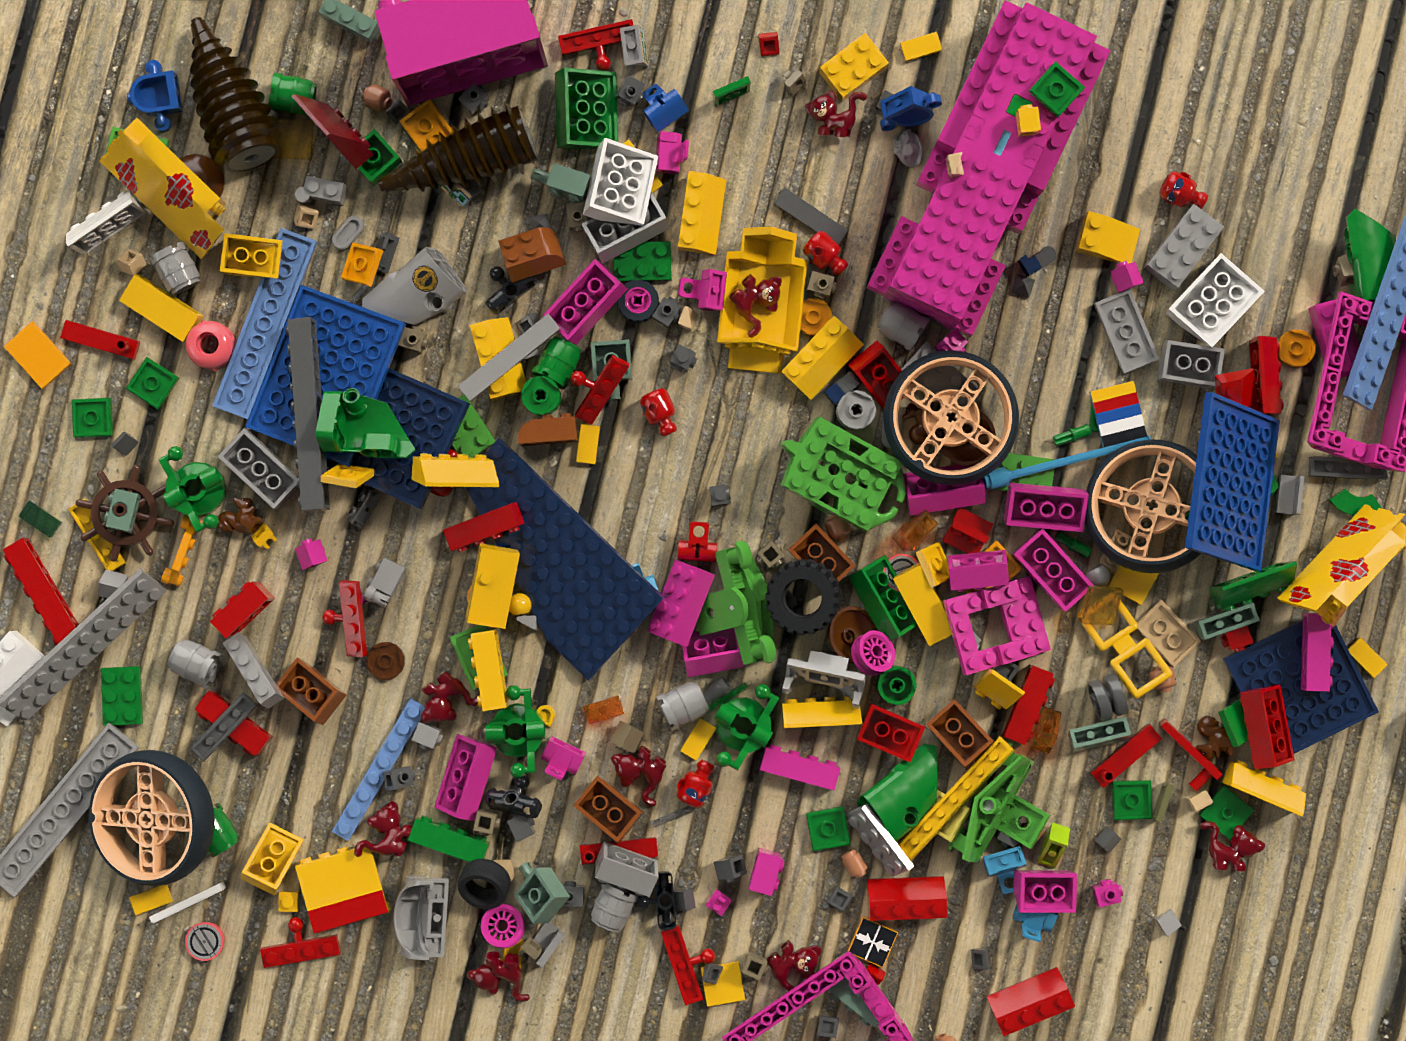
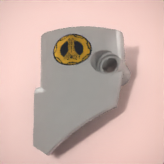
[362,247,467,325]

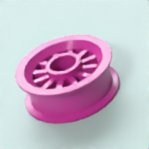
[851,631,895,676]
[481,904,525,948]

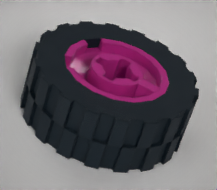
[617,279,659,323]

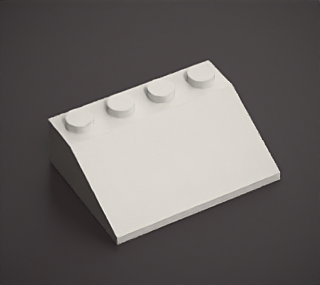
[583,138,658,226]
[66,190,147,255]
[1166,253,1265,348]
[0,631,45,726]

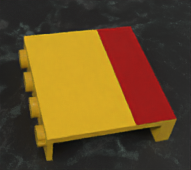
[295,843,391,933]

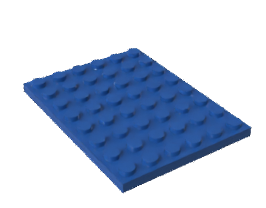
[245,285,406,467]
[1185,392,1280,571]

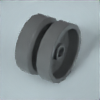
[1087,673,1128,722]

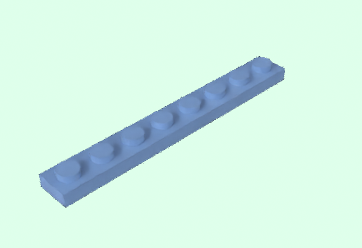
[332,698,425,841]

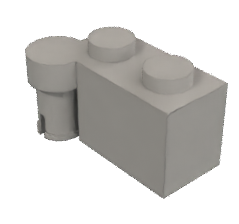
[295,176,347,206]
[363,558,407,608]

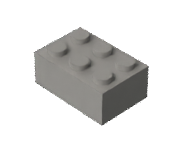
[1157,340,1225,389]
[595,841,658,897]

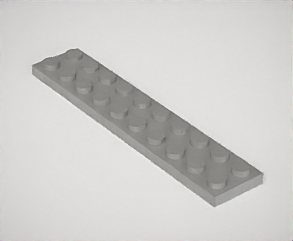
[0,568,167,722]
[0,723,140,898]

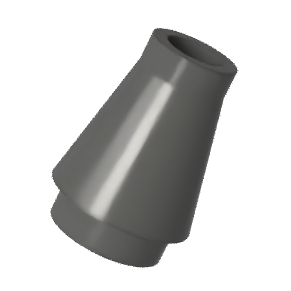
[703,677,731,704]

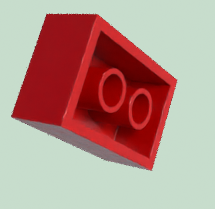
[210,581,276,639]

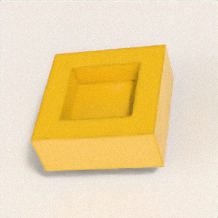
[278,891,299,912]

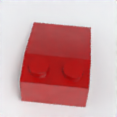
[847,341,904,410]
[855,703,925,762]

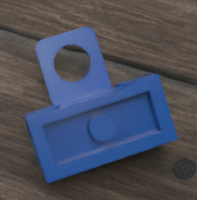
[643,84,689,132]

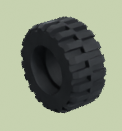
[765,559,841,636]

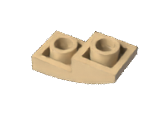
[1097,529,1132,574]

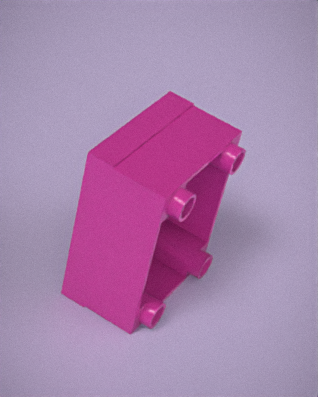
[374,0,548,106]

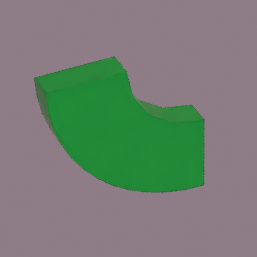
[1328,489,1382,516]

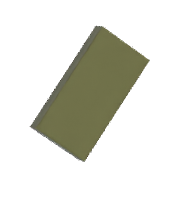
[1152,782,1174,822]

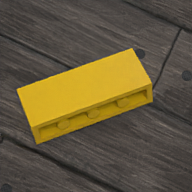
[119,275,204,342]
[893,562,952,646]

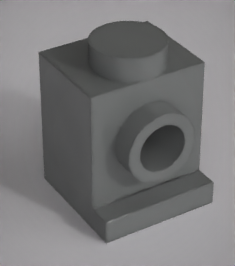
[709,484,731,507]
[383,766,415,791]

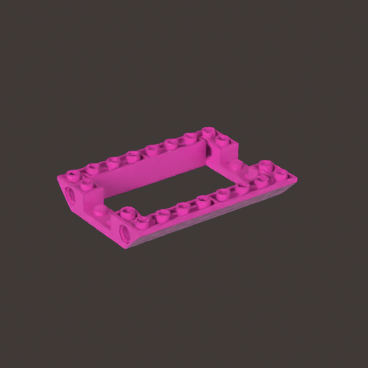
[1307,292,1406,472]
[722,951,914,1041]

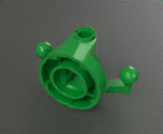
[158,446,227,533]
[714,684,779,771]
[485,685,545,778]

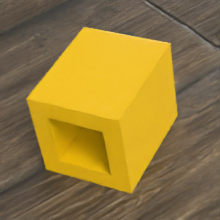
[1015,104,1041,137]

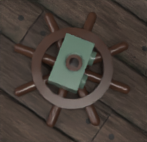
[75,465,175,562]

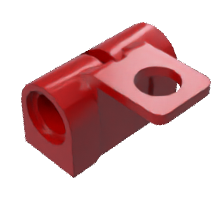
[678,521,717,562]

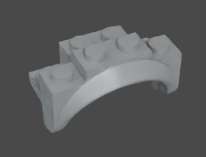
[782,651,866,709]
[394,876,449,960]

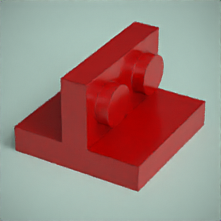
[942,507,993,554]

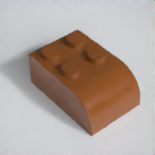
[498,227,567,283]
[518,413,578,446]
[788,524,856,581]
[276,657,347,725]
[926,699,994,770]
[573,775,644,843]

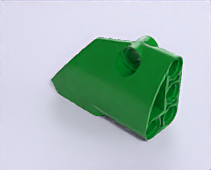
[1344,209,1396,302]
[316,388,416,459]
[856,743,937,842]

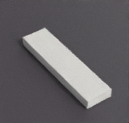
[149,881,226,924]

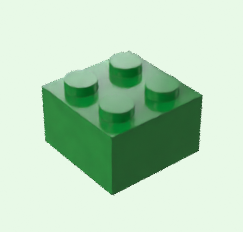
[358,129,403,186]

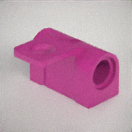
[655,131,689,174]
[678,269,727,311]
[540,736,586,780]

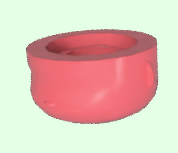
[186,320,236,371]

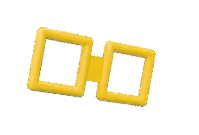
[1076,591,1172,699]

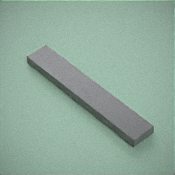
[458,314,561,401]

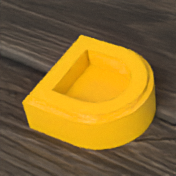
[537,705,555,727]

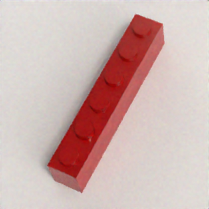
[2,538,79,646]

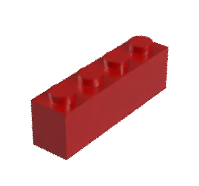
[443,502,525,552]
[1002,665,1055,745]
[195,690,273,756]

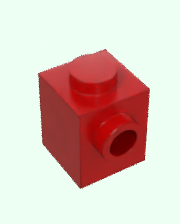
[1220,625,1254,653]

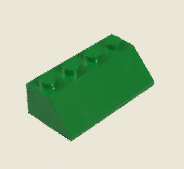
[847,555,918,641]

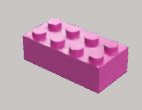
[543,259,628,345]
[1003,483,1088,532]
[1011,528,1094,612]
[647,559,715,647]

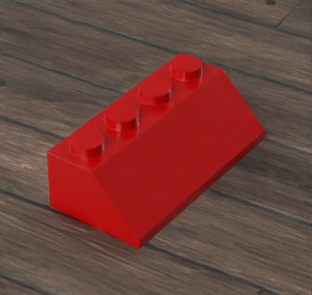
[1249,336,1284,416]
[1215,368,1257,411]
[1240,684,1295,769]
[867,876,948,921]
[986,967,1075,1036]

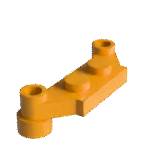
[161,515,203,587]

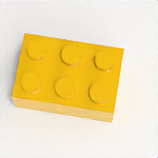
[819,33,889,102]

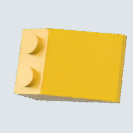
[1075,211,1140,264]
[220,233,283,279]
[972,669,1025,710]
[240,822,304,896]

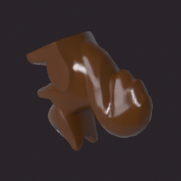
[902,402,938,445]
[218,498,265,534]
[1196,716,1233,759]

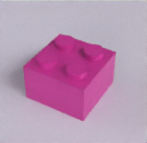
[748,848,785,896]

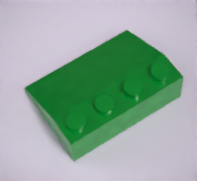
[555,67,618,150]
[1209,561,1297,611]

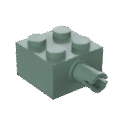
[530,163,591,203]
[591,339,633,400]
[514,862,570,924]

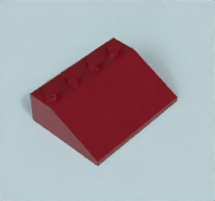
[291,94,373,169]

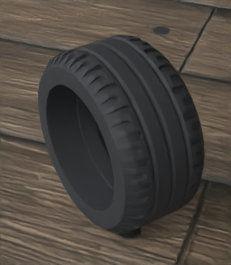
[457,859,511,909]

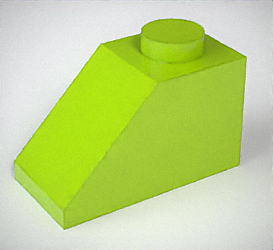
[1037,822,1070,868]

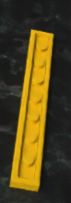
[898,737,1015,861]

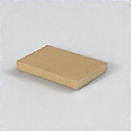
[1136,600,1201,668]

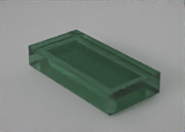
[19,500,62,538]

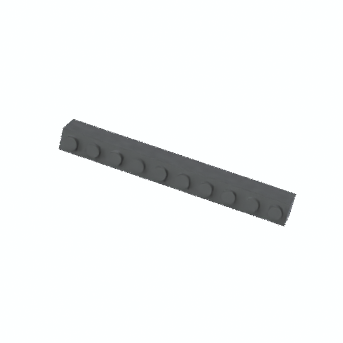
[286,317,330,512]

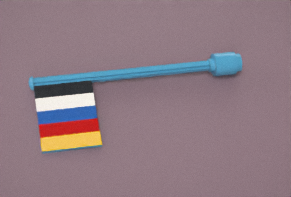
[982,381,1152,490]

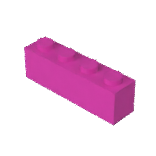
[1301,613,1334,692]
[759,744,841,791]

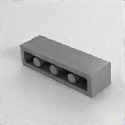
[223,632,284,709]

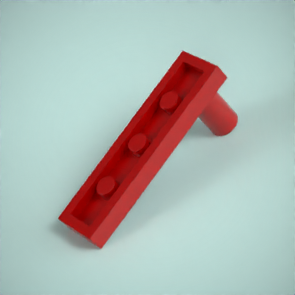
[60,320,140,360]
[1159,718,1223,792]
[1090,724,1162,788]
[580,837,658,865]

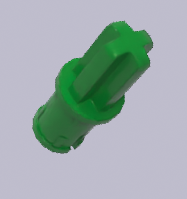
[1052,424,1091,446]
[1054,530,1092,559]

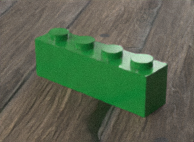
[408,815,490,862]

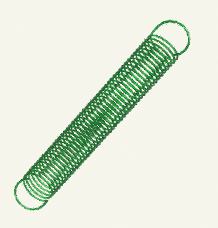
[708,681,752,713]

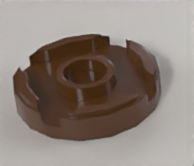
[367,642,405,680]

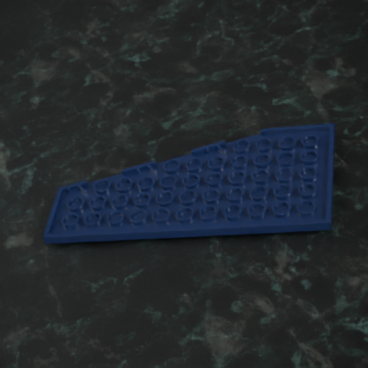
[466,438,665,681]

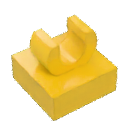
[251,523,277,549]

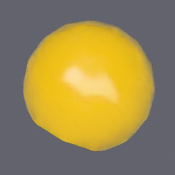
[509,593,531,615]

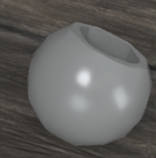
[1086,565,1111,588]

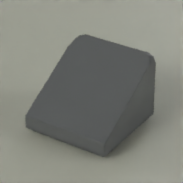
[515,313,540,335]
[111,432,138,456]

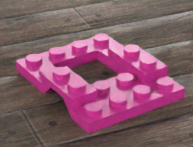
[943,576,1051,675]

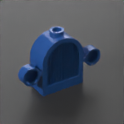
[127,60,183,132]
[880,86,942,131]

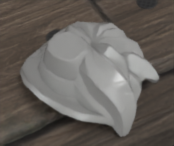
[893,129,923,168]

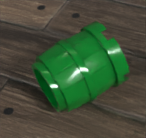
[268,72,317,115]
[531,336,581,390]
[521,376,561,416]
[207,803,239,857]

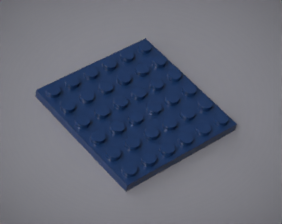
[326,368,470,509]
[1223,619,1379,754]

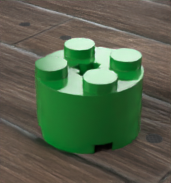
[876,665,917,705]

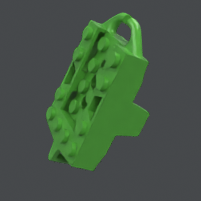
[780,417,906,531]

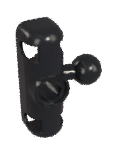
[485,266,537,315]
[485,776,542,818]
[635,871,676,930]

